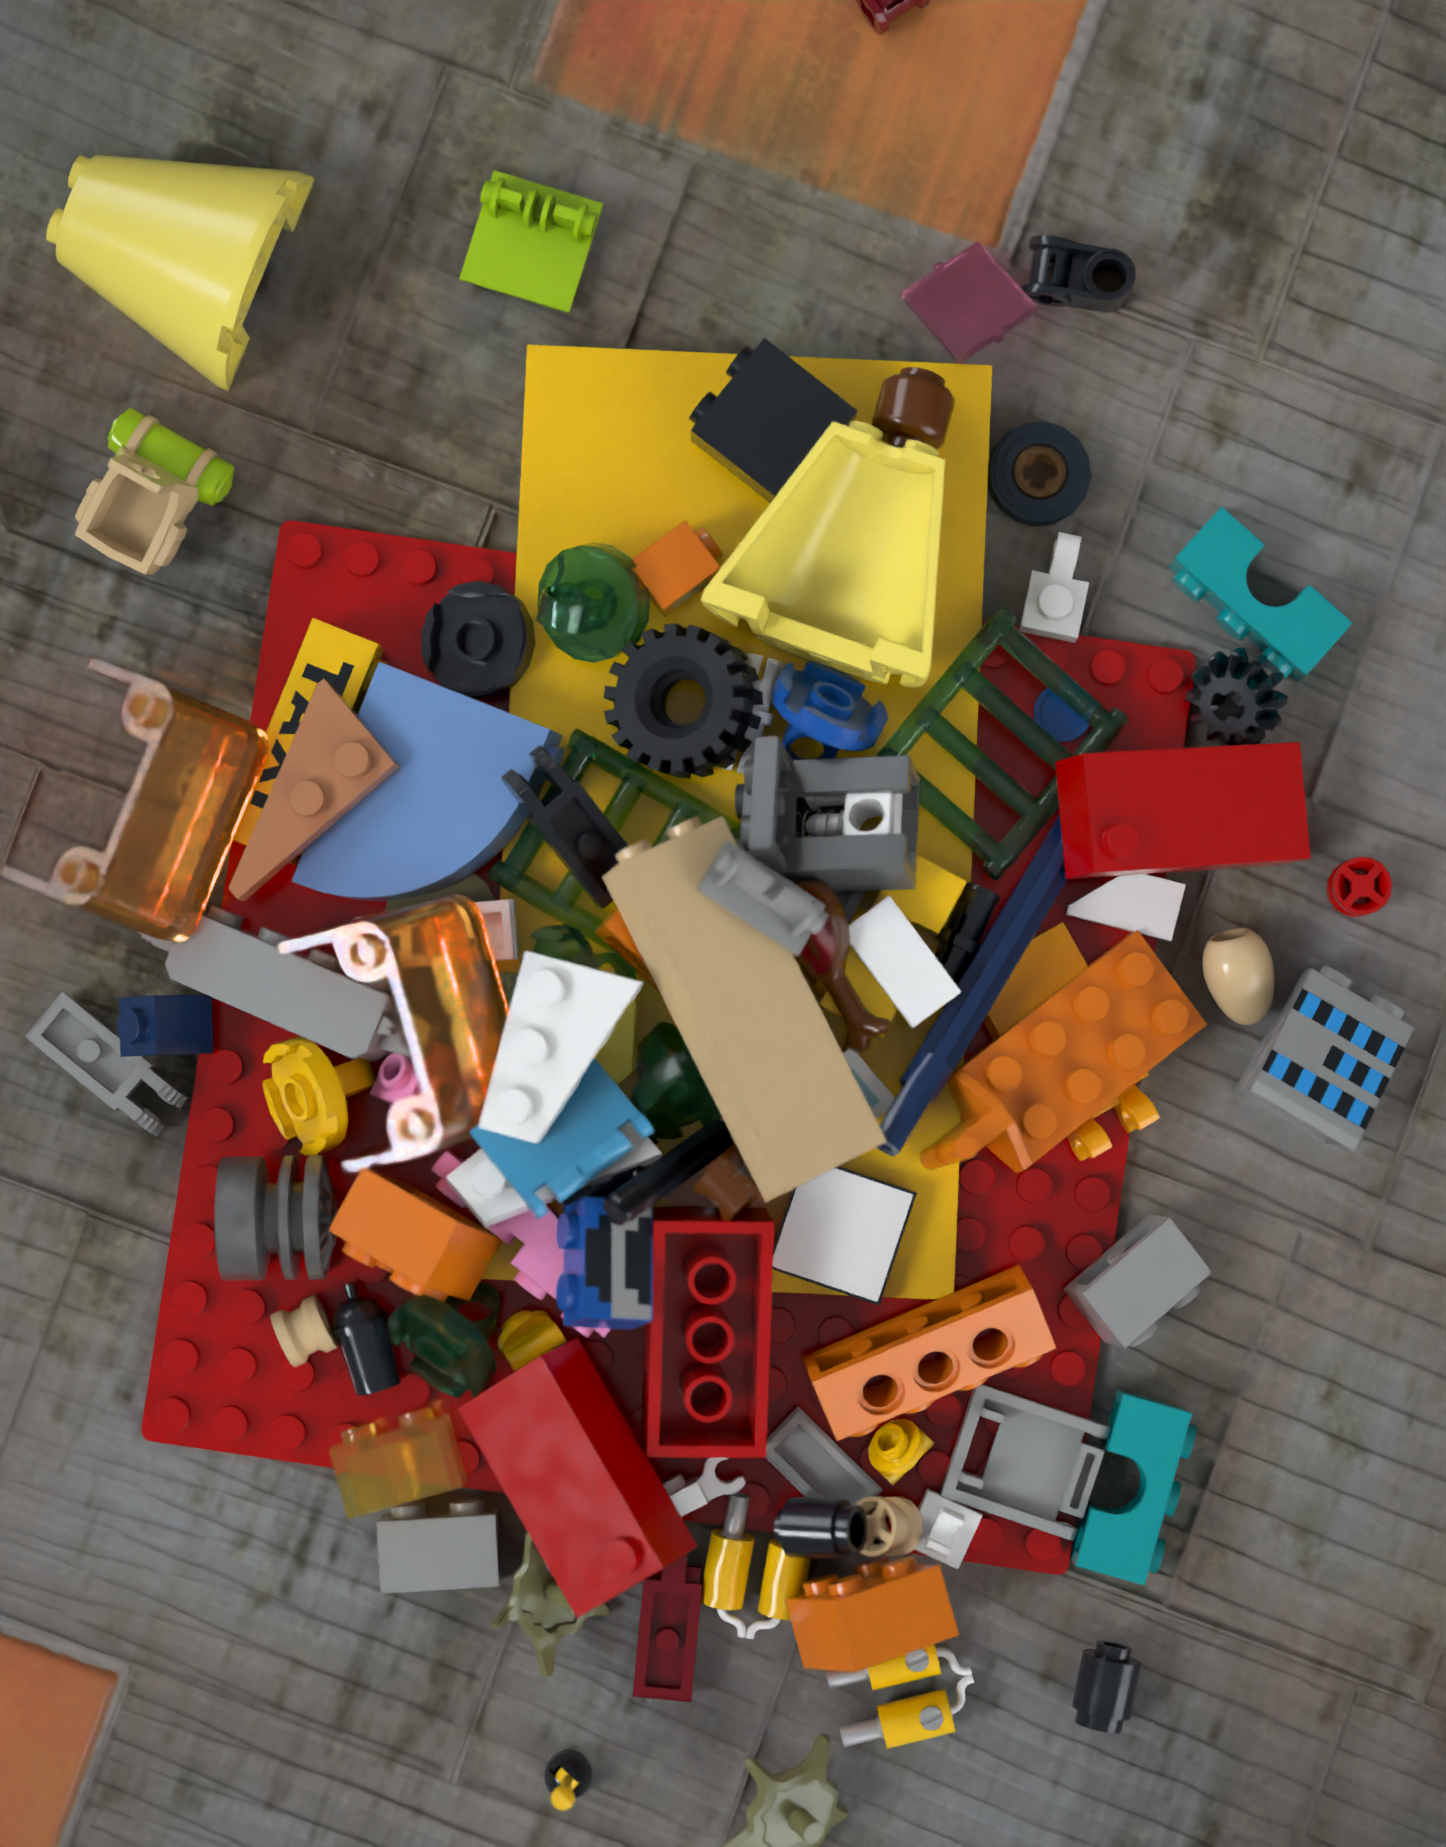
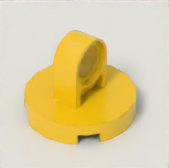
[263,1037,377,1155]

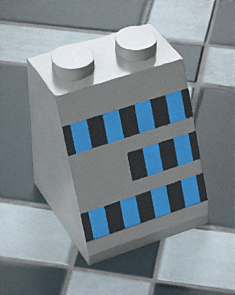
[1233,965,1414,1151]

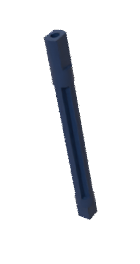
[876,813,1068,1157]

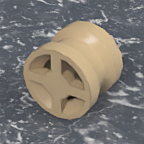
[270,1294,339,1368]
[855,1496,923,1556]

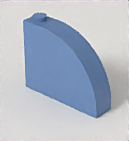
[292,662,564,902]

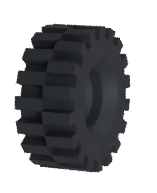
[603,623,763,779]

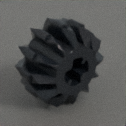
[1185,647,1289,746]

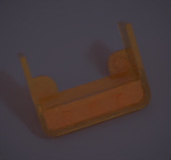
[1,657,269,944]
[277,894,509,1174]

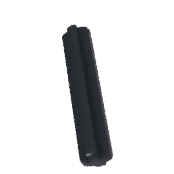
[602,1119,734,1226]

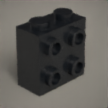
[689,338,858,503]

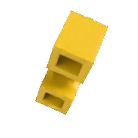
[814,855,967,1040]

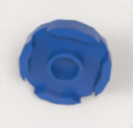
[771,662,888,760]

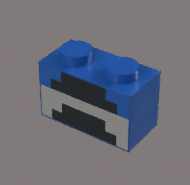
[556,1197,652,1330]

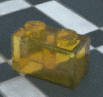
[329,1406,467,1519]

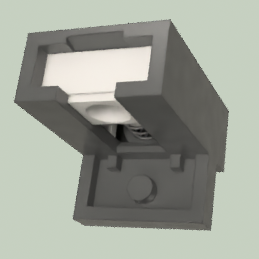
[735,736,920,892]

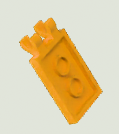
[983,922,1160,1161]

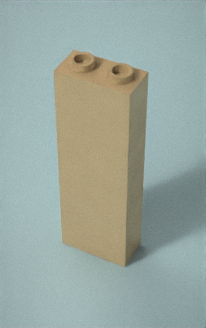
[602,816,887,1203]

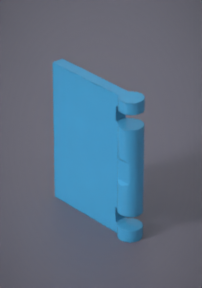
[469,1058,654,1220]

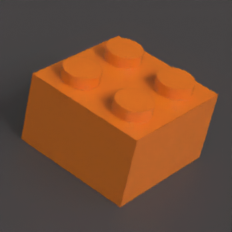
[328,1167,502,1303]
[785,1556,959,1672]

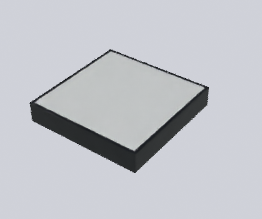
[773,1166,917,1305]

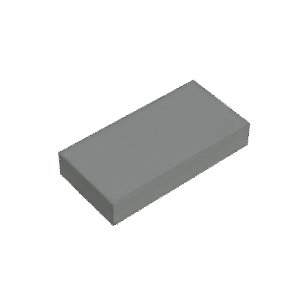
[766,1405,883,1505]

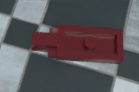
[632,1553,703,1702]

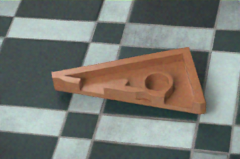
[229,678,400,902]

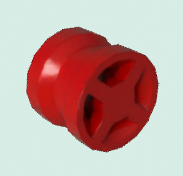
[1326,857,1392,917]

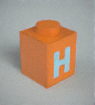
[628,520,723,617]

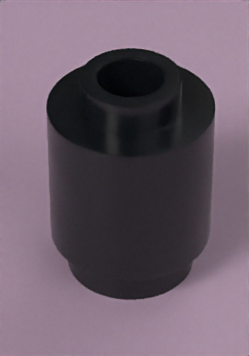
[774,1497,867,1560]
[1072,1641,1141,1733]

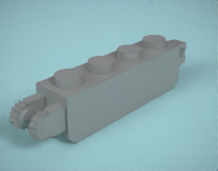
[137,905,438,1062]

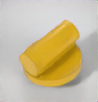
[498,1310,567,1372]
[868,1419,935,1486]

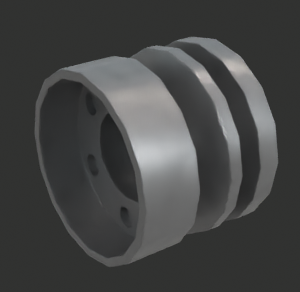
[215,1155,337,1281]

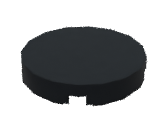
[420,581,535,700]

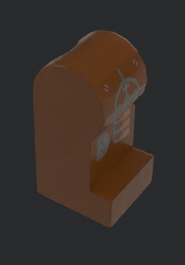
[692,1143,761,1223]

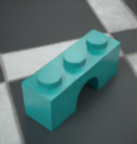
[1168,506,1353,682]
[1070,1389,1197,1586]

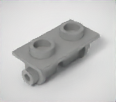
[696,840,829,956]

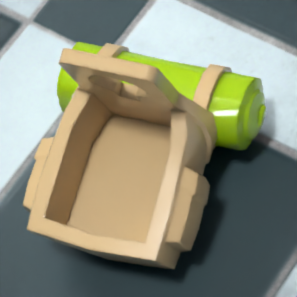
[75,407,235,575]

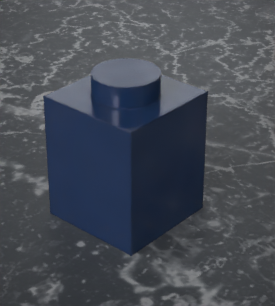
[117,995,213,1057]

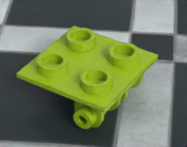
[459,170,604,314]

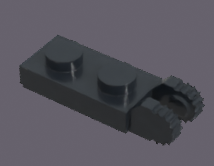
[501,745,629,909]

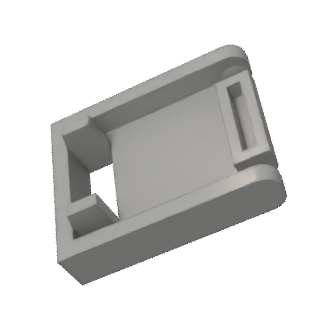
[939,1384,1111,1541]

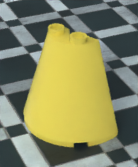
[46,155,314,391]
[701,421,945,687]

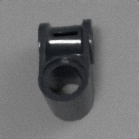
[1020,235,1136,313]

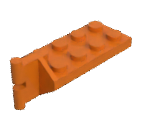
[920,930,1207,1173]

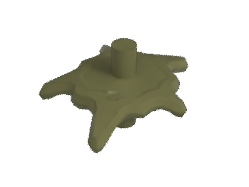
[491,1532,610,1676]
[719,1733,848,1847]

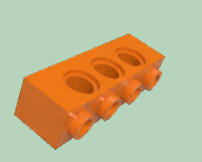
[802,1265,1056,1441]

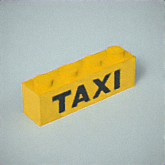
[224,618,388,866]

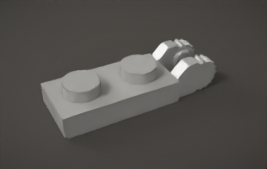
[25,991,188,1137]

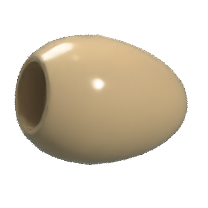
[1202,928,1275,1025]

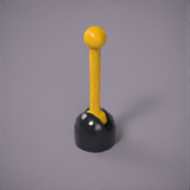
[544,1750,592,1811]

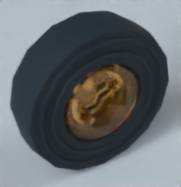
[988,421,1091,527]

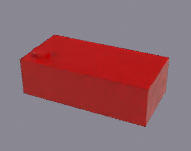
[1055,742,1311,879]
[641,1207,774,1458]
[457,1338,698,1618]

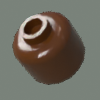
[871,367,955,450]

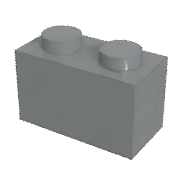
[1063,1214,1212,1349]
[377,1499,503,1594]

